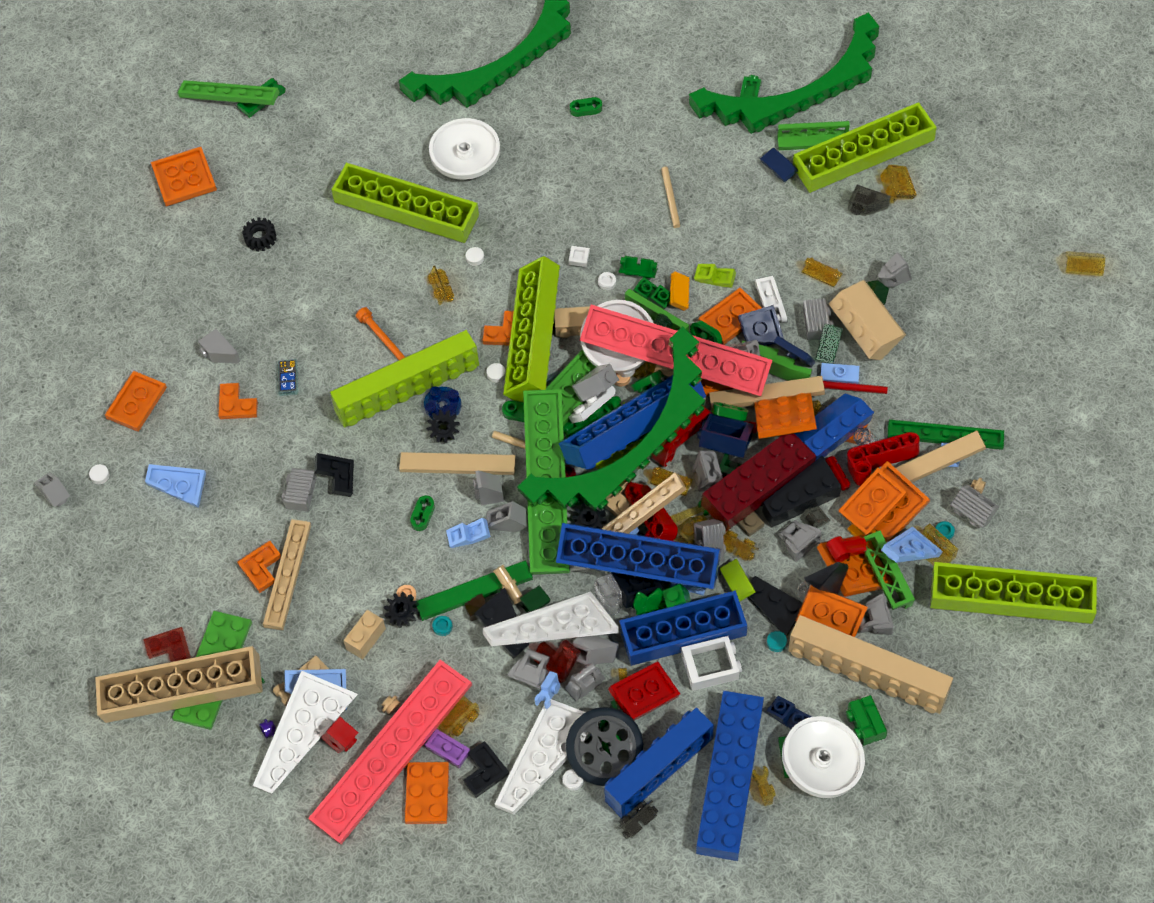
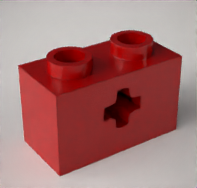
[321,717,359,753]

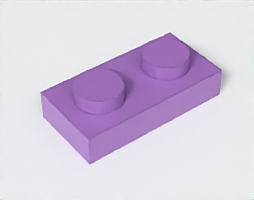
[425,729,471,768]

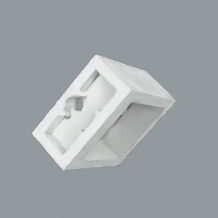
[681,636,742,691]

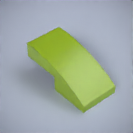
[694,264,736,288]
[720,558,756,602]

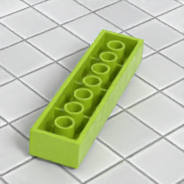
[793,102,937,193]
[331,163,479,243]
[503,256,560,402]
[330,330,479,428]
[930,562,1097,624]

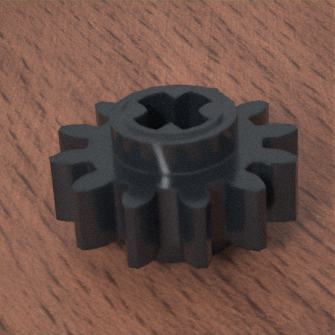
[426,410,460,444]
[572,503,607,529]
[384,592,420,628]

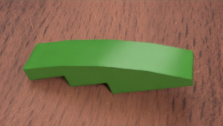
[742,341,812,381]

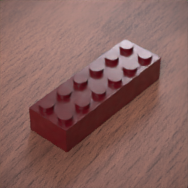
[701,433,816,531]

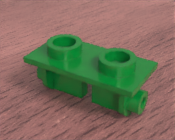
[619,255,658,278]

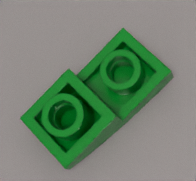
[633,276,670,309]

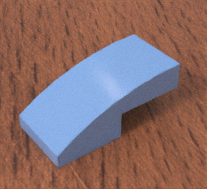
[446,518,491,548]

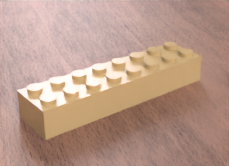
[788,615,953,714]
[95,646,263,723]

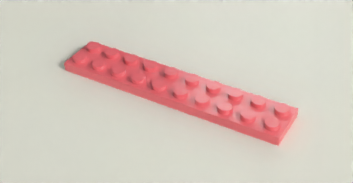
[580,304,773,396]
[308,660,472,845]

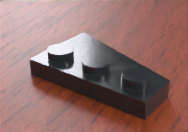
[748,576,802,636]
[474,588,529,659]

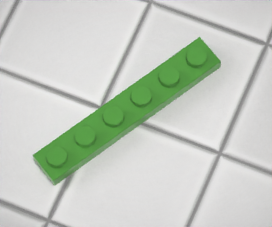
[177,80,279,105]

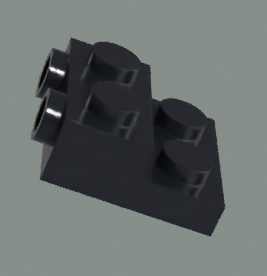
[610,572,663,609]

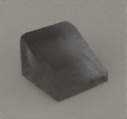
[800,506,830,528]

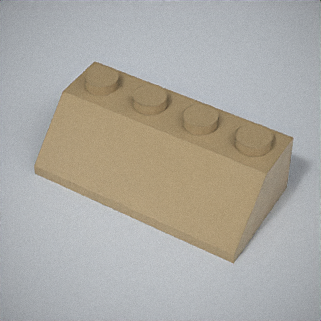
[829,280,906,360]

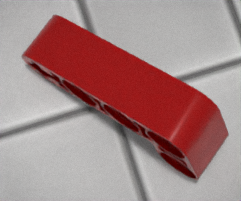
[651,406,713,467]
[847,432,920,486]
[625,482,678,541]

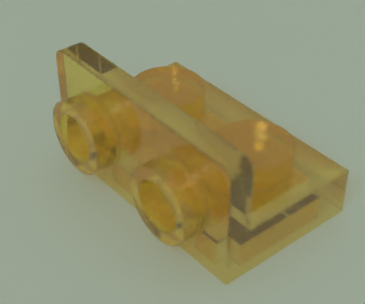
[880,165,917,204]
[437,696,480,738]

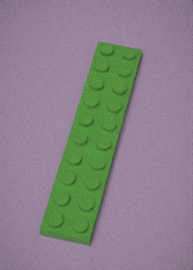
[523,389,570,575]

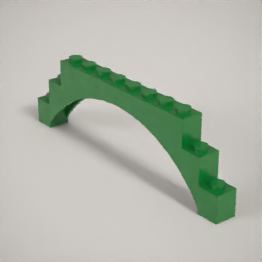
[399,0,571,108]
[689,12,880,134]
[517,326,706,512]

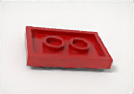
[608,661,680,721]

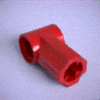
[826,536,867,562]

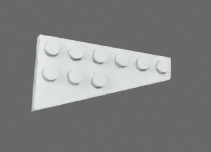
[483,591,618,646]
[253,671,358,794]
[494,699,600,815]

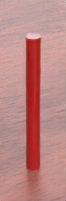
[823,381,888,394]

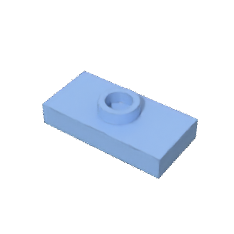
[821,363,859,384]

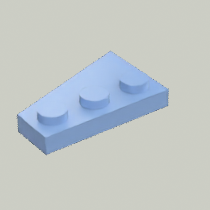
[145,464,206,508]
[881,527,943,563]
[284,669,347,710]

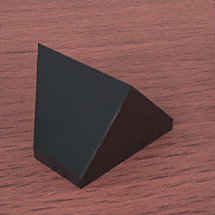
[804,562,848,594]

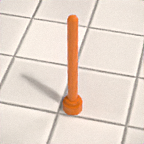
[356,307,405,360]

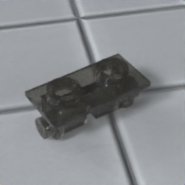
[616,800,658,839]

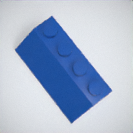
[794,393,874,461]

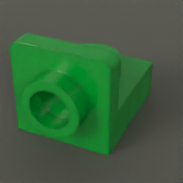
[740,75,762,98]

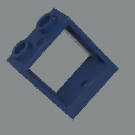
[697,413,754,458]

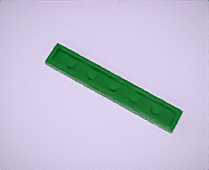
[887,419,1004,450]
[417,560,533,621]

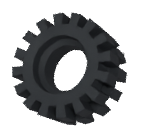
[242,217,277,252]

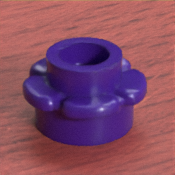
[259,719,276,739]

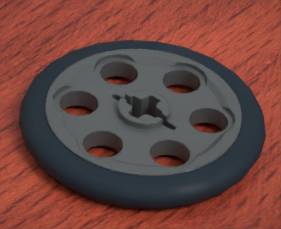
[566,707,644,786]

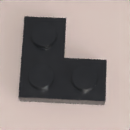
[314,453,354,497]
[463,741,509,798]

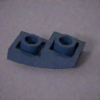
[760,147,798,182]
[767,695,812,729]

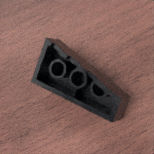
[762,456,841,528]

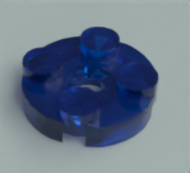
[424,386,462,420]

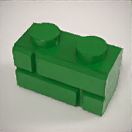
[846,695,887,746]

